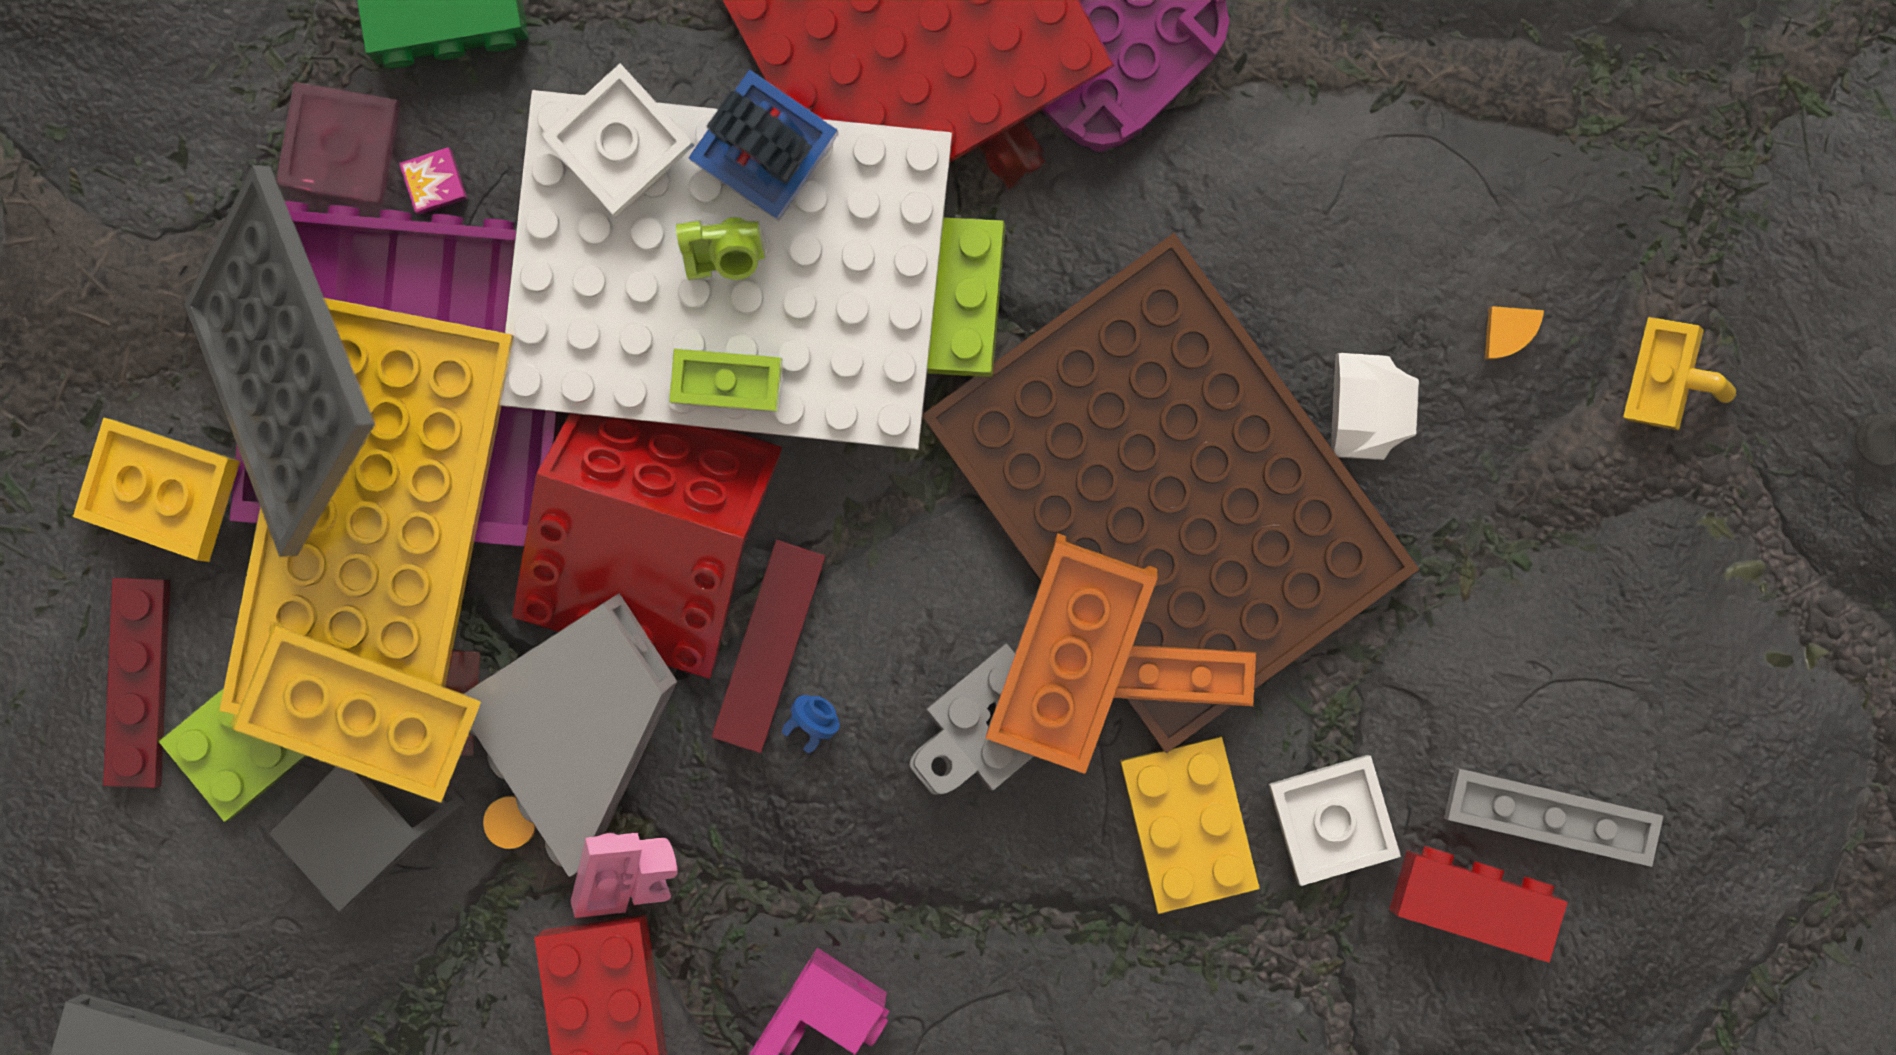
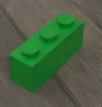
[357,0,529,69]

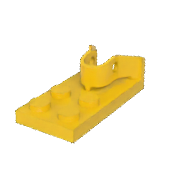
[231,622,481,803]

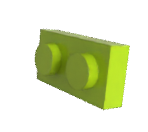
[669,349,783,412]

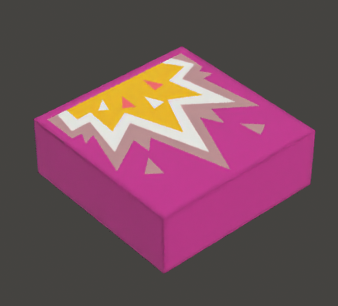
[399,147,468,215]

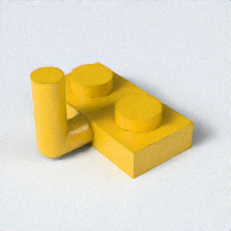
[1623,317,1736,431]

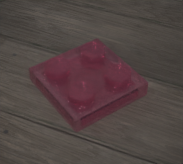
[276,82,400,205]

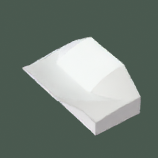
[1331,353,1419,460]

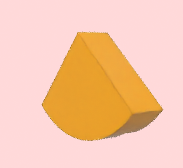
[1485,306,1544,360]

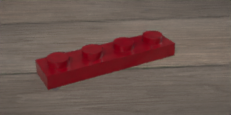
[103,578,170,788]

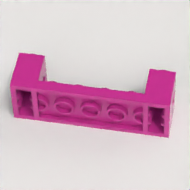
[749,948,889,1055]

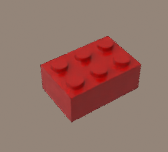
[534,914,667,1055]

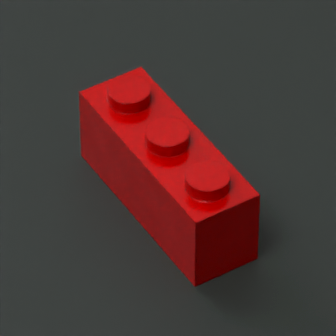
[1389,846,1568,963]

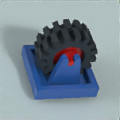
[689,69,839,221]

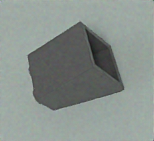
[269,766,465,912]

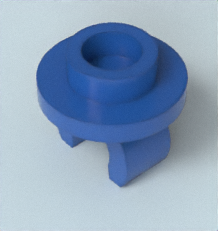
[782,695,839,753]

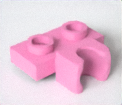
[571,833,678,918]

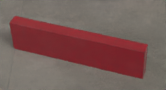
[712,539,826,753]

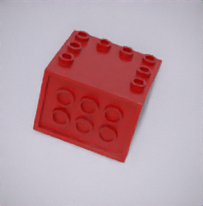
[512,413,782,679]

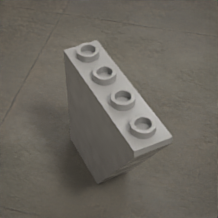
[464,593,677,877]

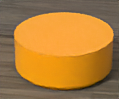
[483,795,537,849]

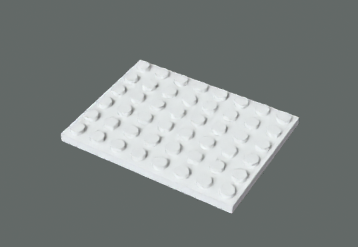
[500,90,952,450]

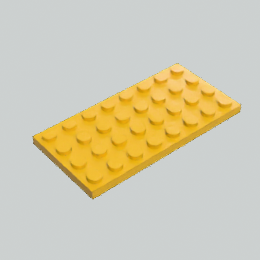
[219,298,514,714]

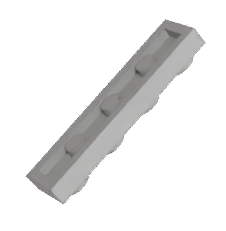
[1444,767,1663,867]

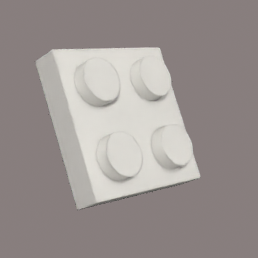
[541,64,695,217]
[1268,755,1401,886]

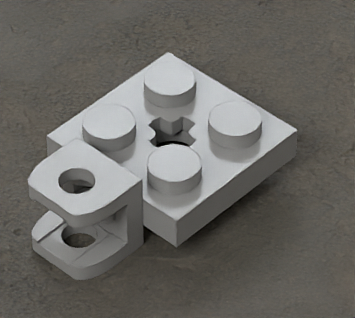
[909,643,1034,795]

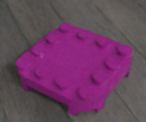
[1041,0,1229,152]

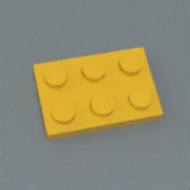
[73,417,240,562]
[1120,736,1260,914]

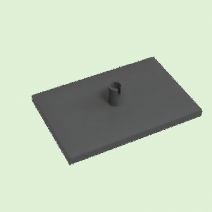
[184,165,375,557]

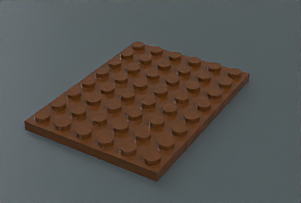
[922,233,1419,753]

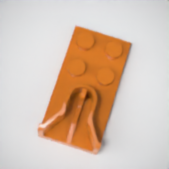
[985,533,1157,774]

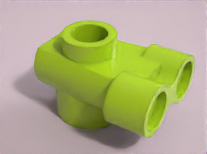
[676,217,765,281]

